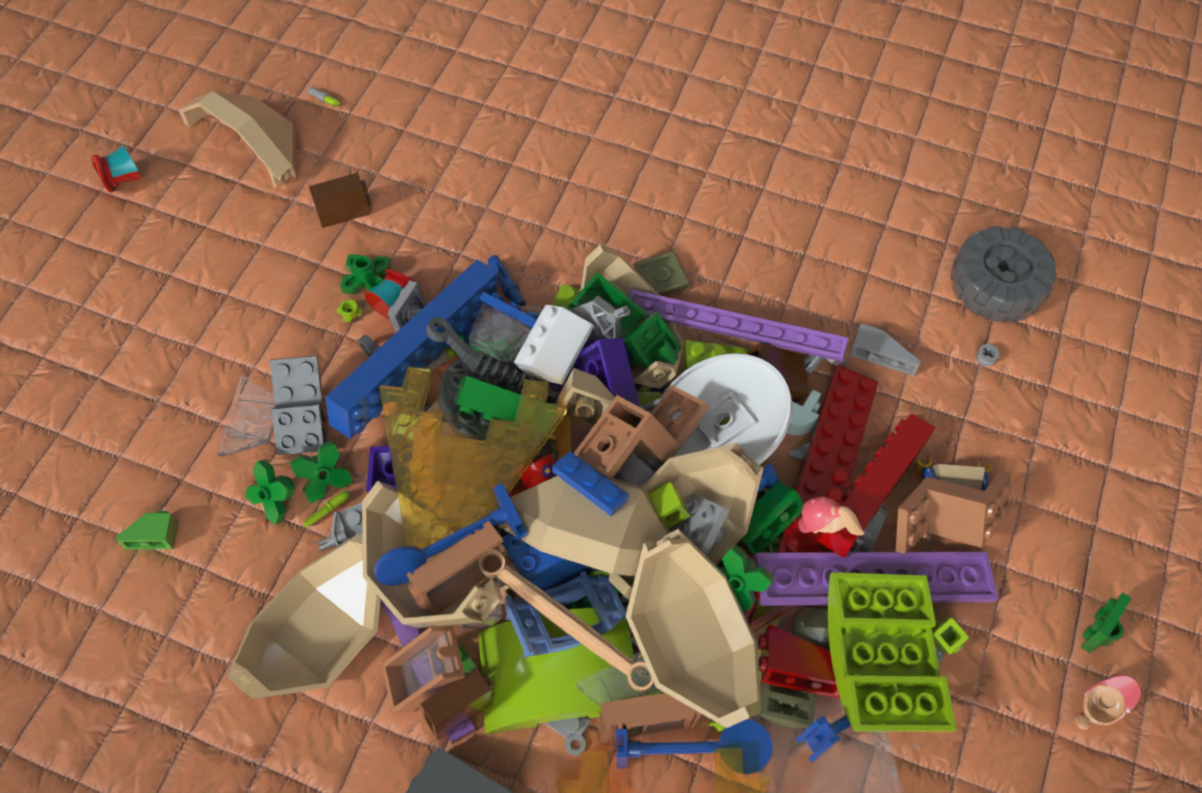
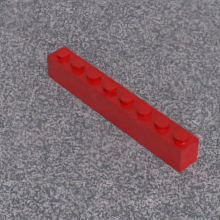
[818,413,936,558]

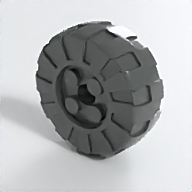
[951,226,1056,322]

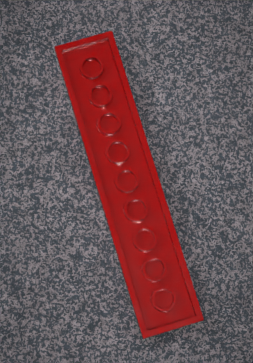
[776,365,878,553]

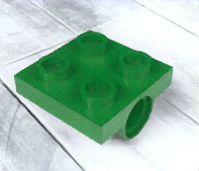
[625,312,682,370]
[1081,592,1132,653]

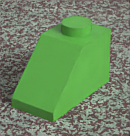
[116,511,178,550]

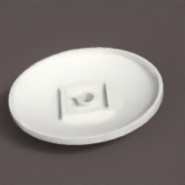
[661,354,792,465]

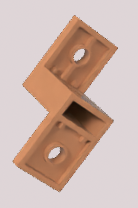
[574,385,710,481]
[896,471,1013,554]

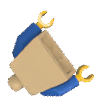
[916,458,992,491]

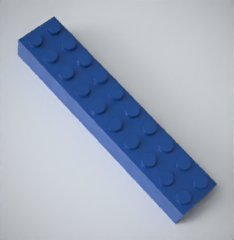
[326,260,498,439]

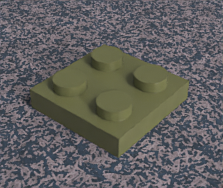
[633,251,689,296]

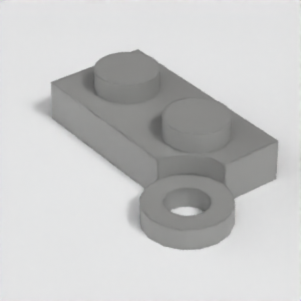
[544,717,590,756]

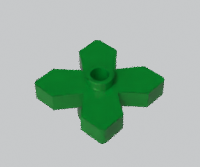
[340,254,391,295]
[289,441,353,503]
[245,459,295,525]
[718,545,775,614]

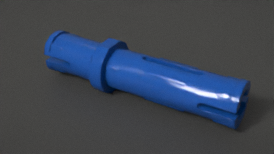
[487,255,526,310]

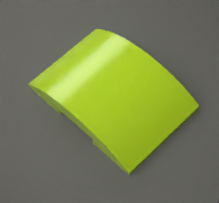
[828,572,957,732]
[478,608,639,735]

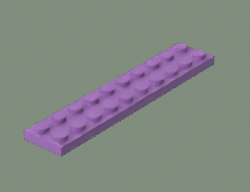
[753,552,999,606]

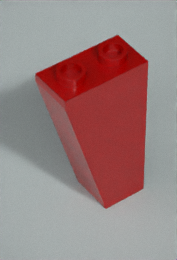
[758,625,840,699]

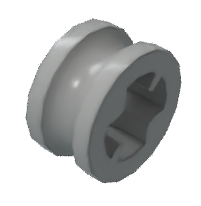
[976,344,999,367]

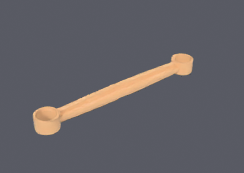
[478,549,654,691]

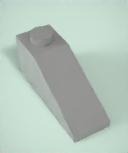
[850,323,921,376]

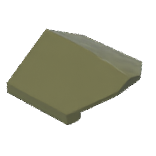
[793,608,830,651]
[761,683,815,728]

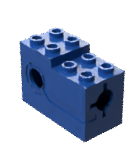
[502,534,591,591]

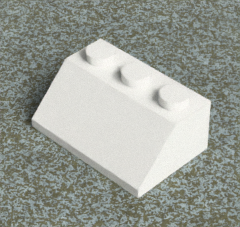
[514,305,594,385]

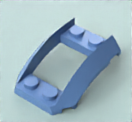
[505,571,627,658]

